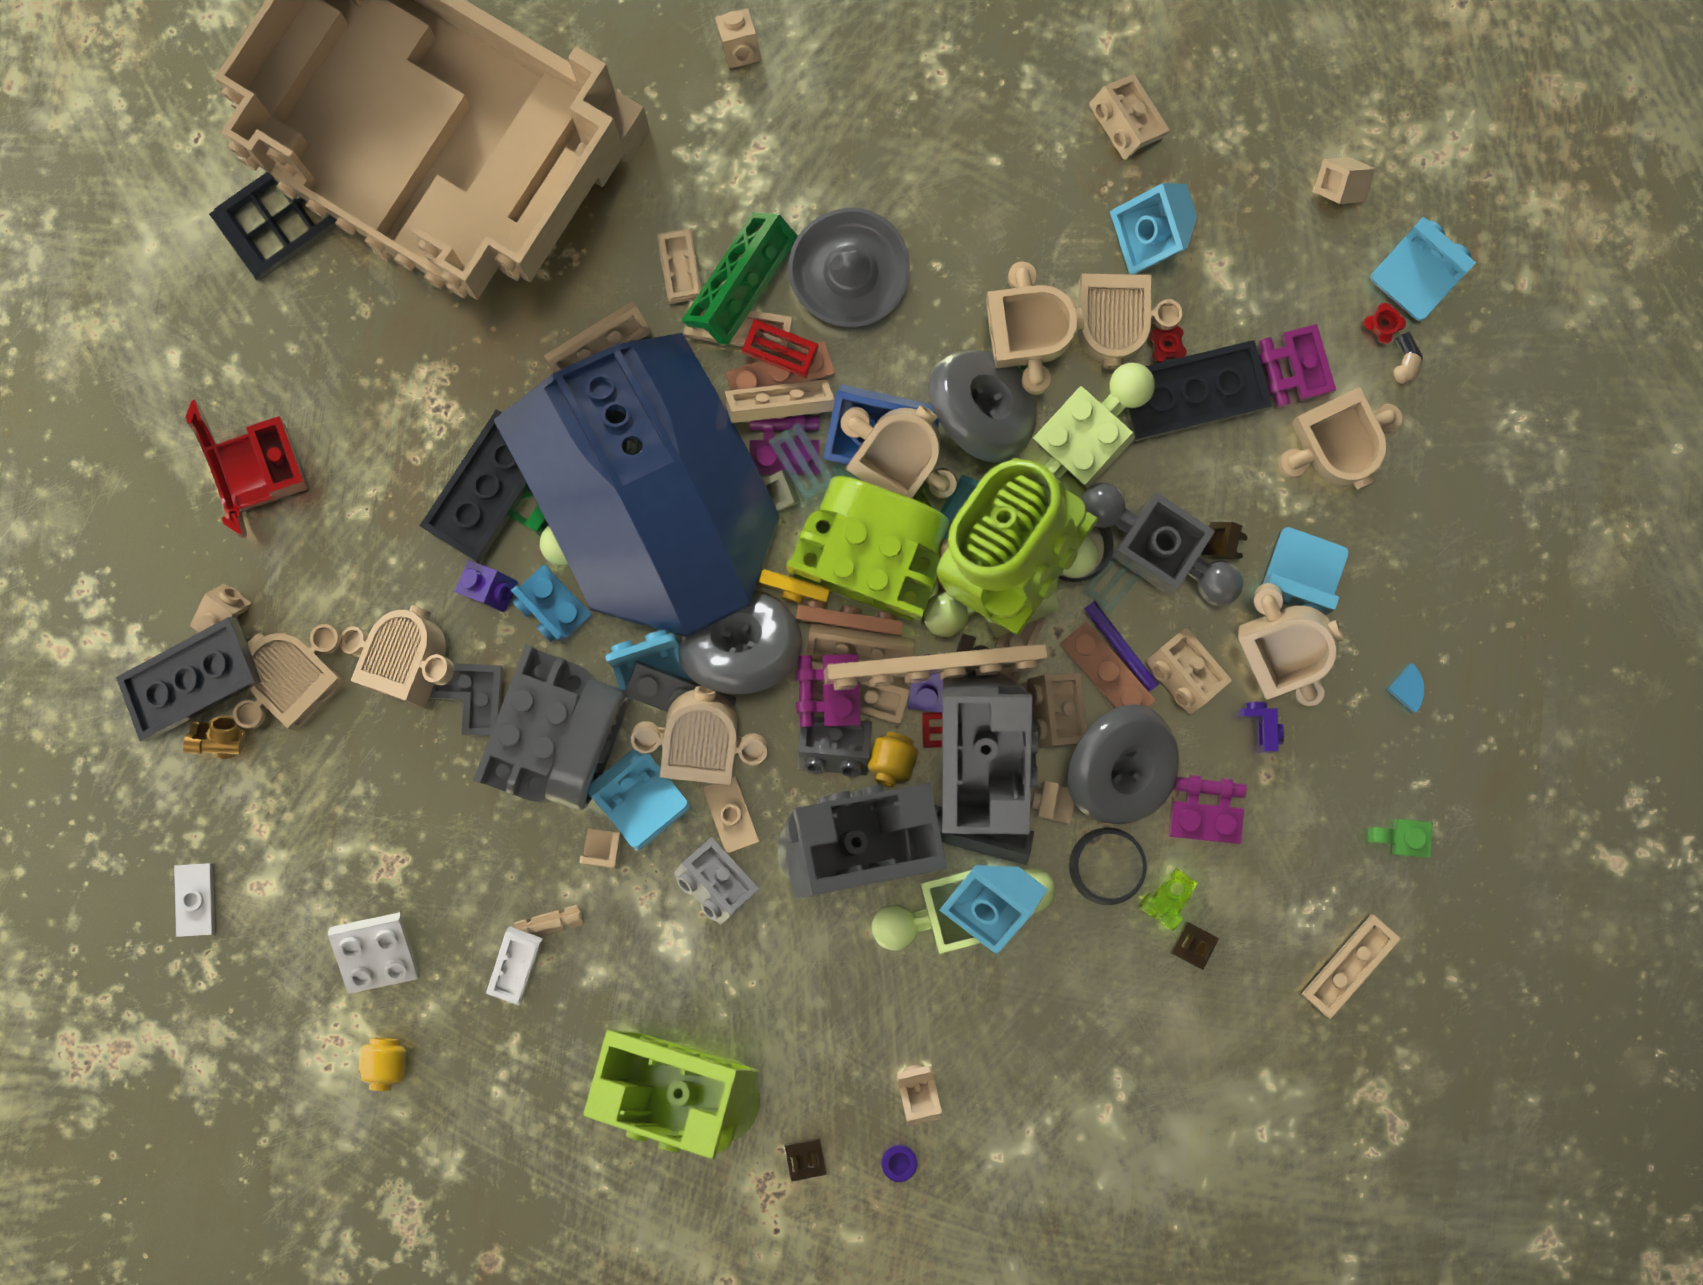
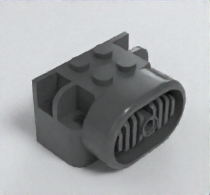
[473,644,628,811]
[942,671,1038,834]
[777,783,947,899]

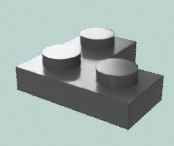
[429,663,503,736]

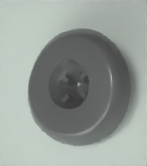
[788,208,910,327]
[929,350,1038,463]
[678,590,802,694]
[1068,704,1179,824]

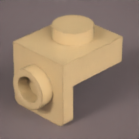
[715,8,761,68]
[190,584,251,632]
[1031,781,1074,824]
[896,1064,943,1126]

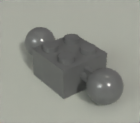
[1081,483,1243,606]

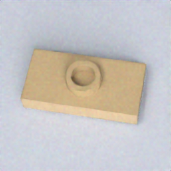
[657,229,701,304]
[702,775,760,854]

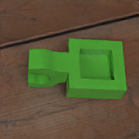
[1367,819,1433,858]

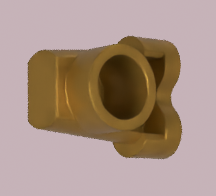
[183,716,245,759]

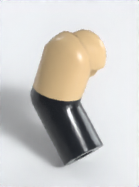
[1393,331,1423,384]

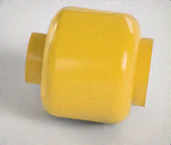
[867,732,918,787]
[358,1038,407,1091]

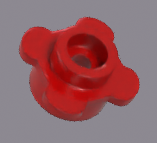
[1364,302,1406,344]
[1149,326,1187,363]

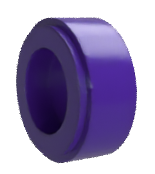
[881,1144,917,1182]

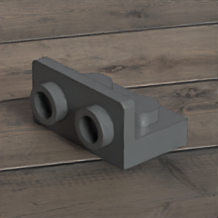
[797,716,872,777]

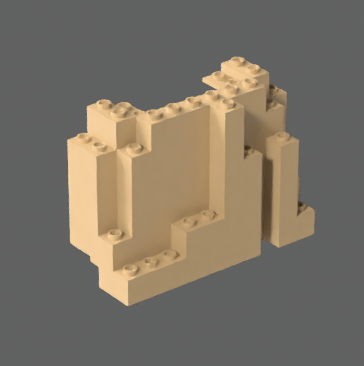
[214,0,650,300]

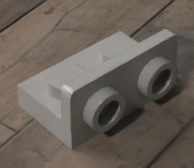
[674,837,759,925]

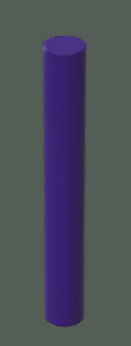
[1084,601,1159,692]

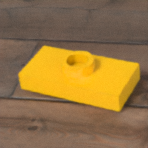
[759,569,830,604]

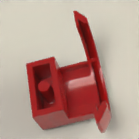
[185,400,308,538]

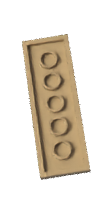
[824,644,1047,690]

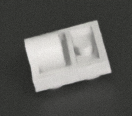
[328,912,419,994]

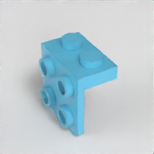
[1371,217,1476,321]
[1263,527,1349,615]
[605,630,691,701]
[588,749,690,850]

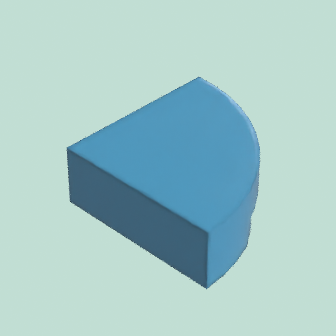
[1387,663,1424,713]

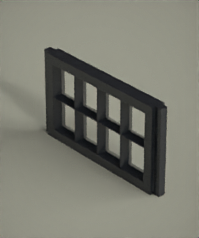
[209,172,337,281]

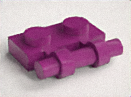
[1258,324,1336,408]
[749,414,819,477]
[795,654,860,727]
[1168,775,1247,844]

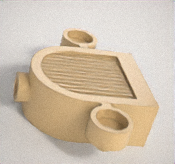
[986,261,1084,395]
[1070,273,1183,370]
[1279,387,1402,491]
[841,405,957,499]
[1238,583,1344,706]
[340,605,454,708]
[233,624,346,731]
[631,686,767,785]

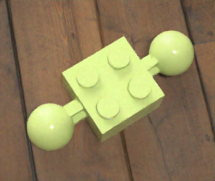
[1033,363,1155,489]
[923,536,1098,638]
[872,865,1056,954]

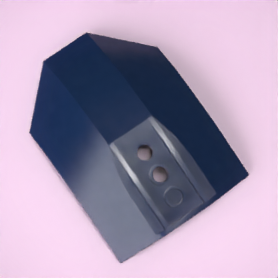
[494,333,780,637]

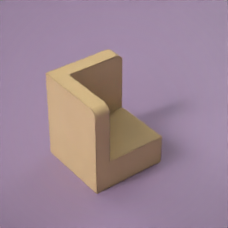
[1314,157,1375,204]
[579,828,624,868]

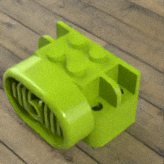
[936,457,1098,636]
[786,476,949,626]
[583,1030,760,1159]

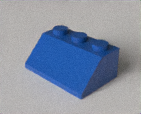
[823,384,940,464]

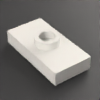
[174,863,215,937]
[486,926,543,1006]

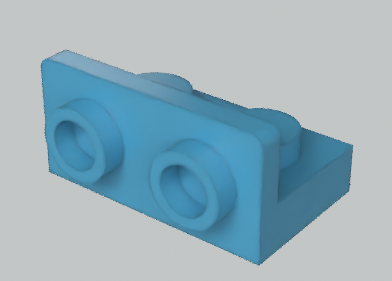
[511,564,593,644]

